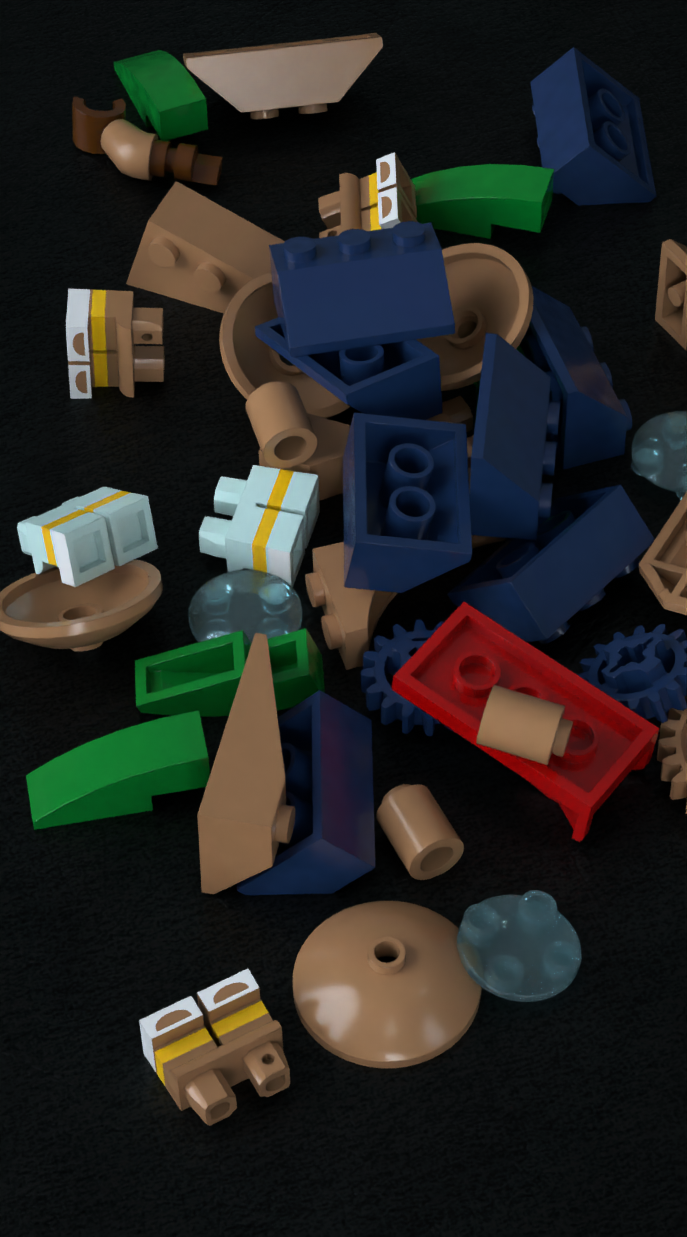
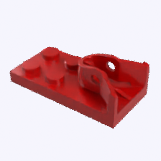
[391,602,660,842]

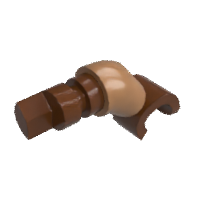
[72,96,223,185]

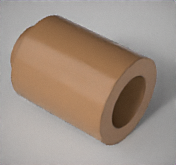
[246,381,317,468]
[476,685,574,765]
[376,784,464,880]

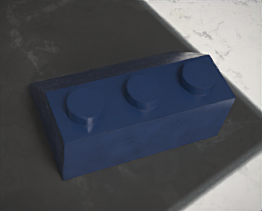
[530,47,657,206]
[269,221,455,357]
[519,286,632,470]
[255,317,443,420]
[470,333,560,540]
[343,412,472,593]
[447,485,655,645]
[237,690,375,895]

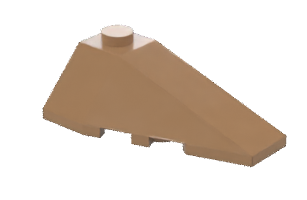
[197,633,295,894]

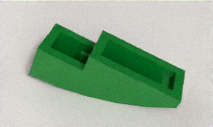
[114,50,208,141]
[411,164,554,239]
[135,628,325,717]
[26,710,210,830]

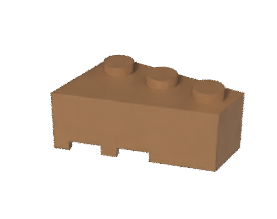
[126,181,285,313]

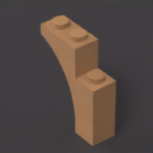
[305,468,506,670]

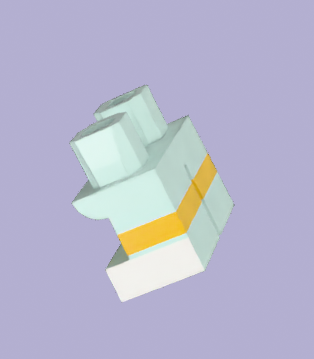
[199,465,320,590]
[17,487,158,587]

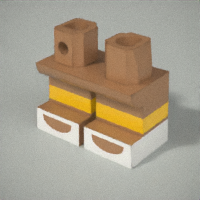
[318,152,417,238]
[66,288,165,399]
[139,969,290,1126]

